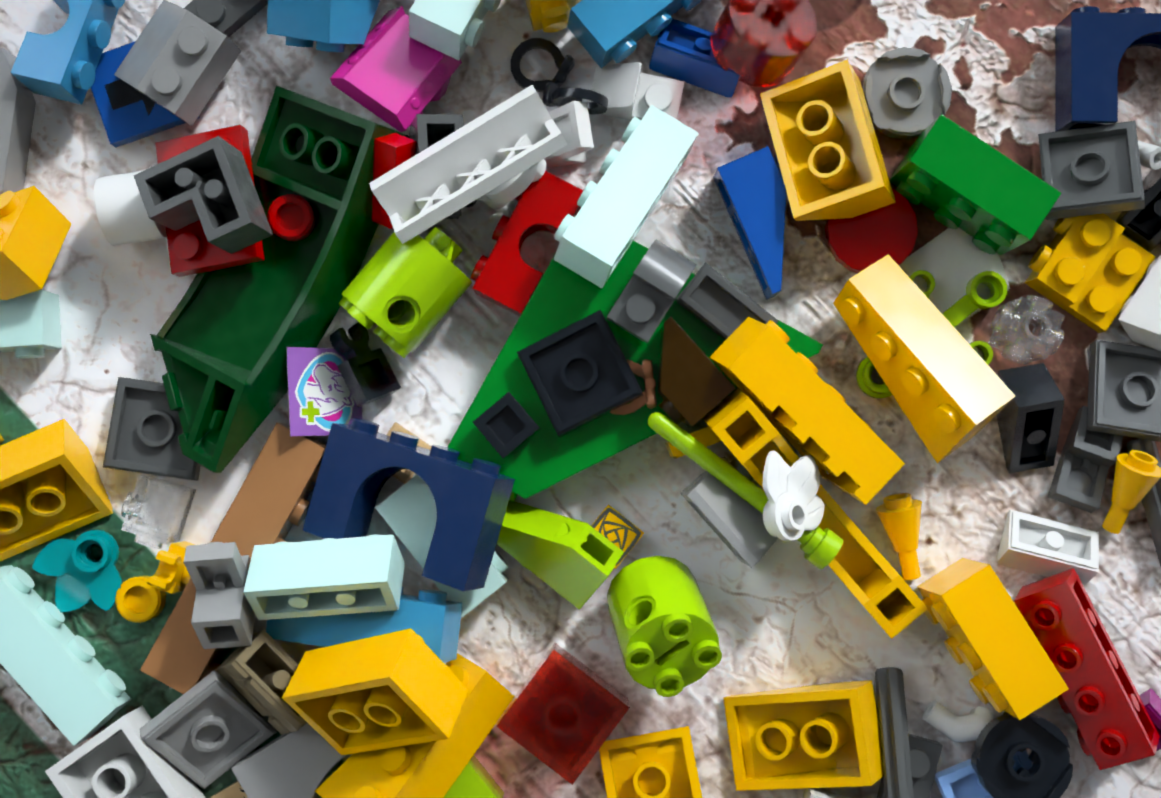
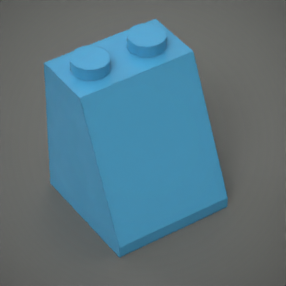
[267,0,380,52]

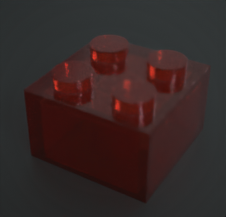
[496,643,630,785]

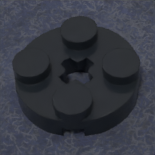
[971,712,1073,798]

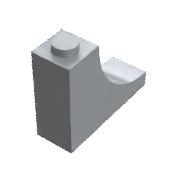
[231,722,346,798]

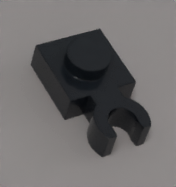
[330,322,401,407]

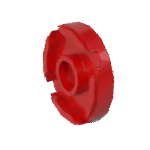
[825,188,918,273]

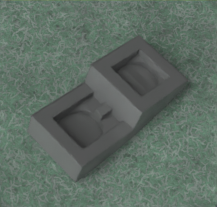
[1048,406,1123,513]

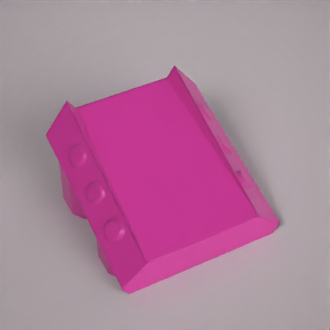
[330,6,462,133]

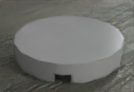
[861,47,952,140]

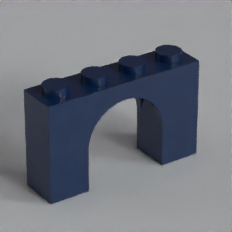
[1055,6,1161,132]
[302,418,515,592]

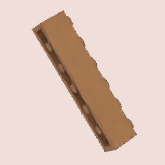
[140,422,326,694]

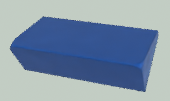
[649,19,751,98]

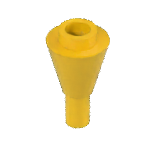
[1102,450,1161,534]
[876,493,922,580]

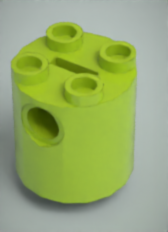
[338,227,472,359]
[607,556,722,697]

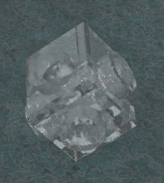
[988,295,1066,365]

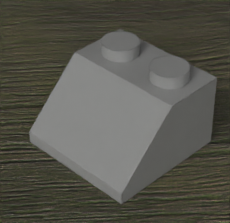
[114,0,241,126]
[680,457,778,568]

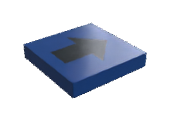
[91,41,200,148]

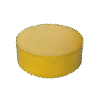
[115,575,166,623]

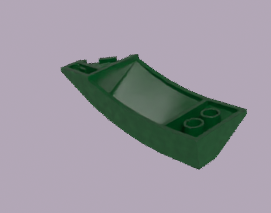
[150,85,410,473]

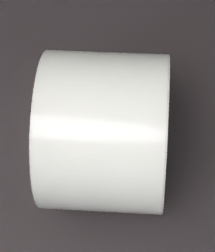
[94,170,167,246]

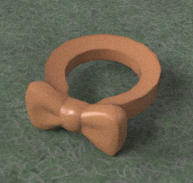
[610,359,657,415]

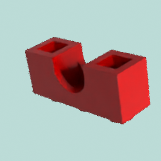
[470,171,583,317]

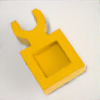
[147,541,195,594]

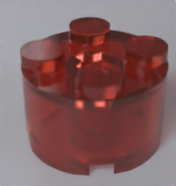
[711,0,817,87]

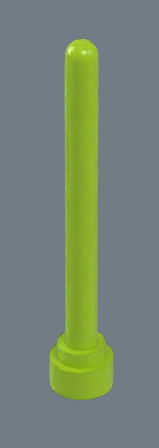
[648,412,843,570]

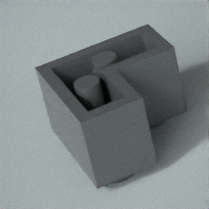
[134,136,273,254]

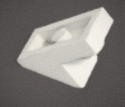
[589,62,685,121]
[544,101,594,169]

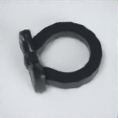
[510,38,575,92]
[542,82,609,115]

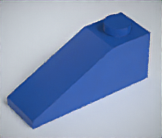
[713,146,786,300]

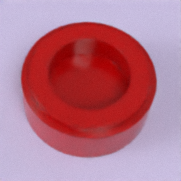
[267,194,316,242]

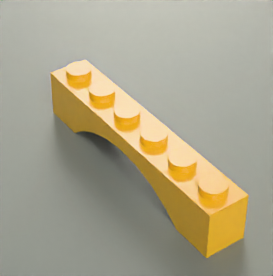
[702,388,928,639]

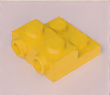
[1024,213,1156,333]

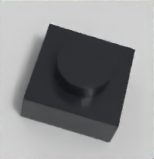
[473,392,540,459]

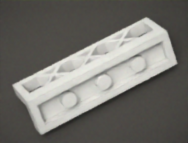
[369,85,568,244]

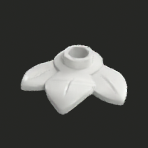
[763,450,825,541]

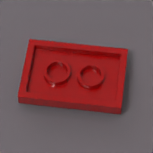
[155,125,265,277]

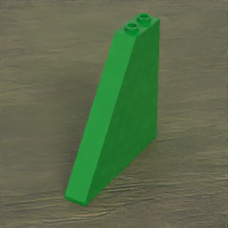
[448,240,823,502]

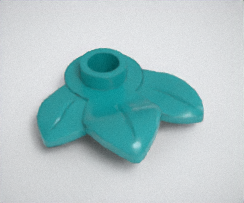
[32,530,122,613]

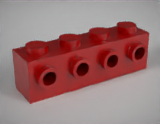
[1014,568,1160,770]

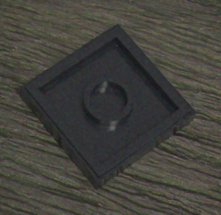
[517,309,644,437]

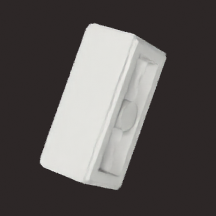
[997,510,1099,585]

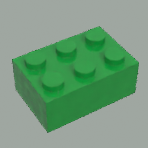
[889,114,1061,255]

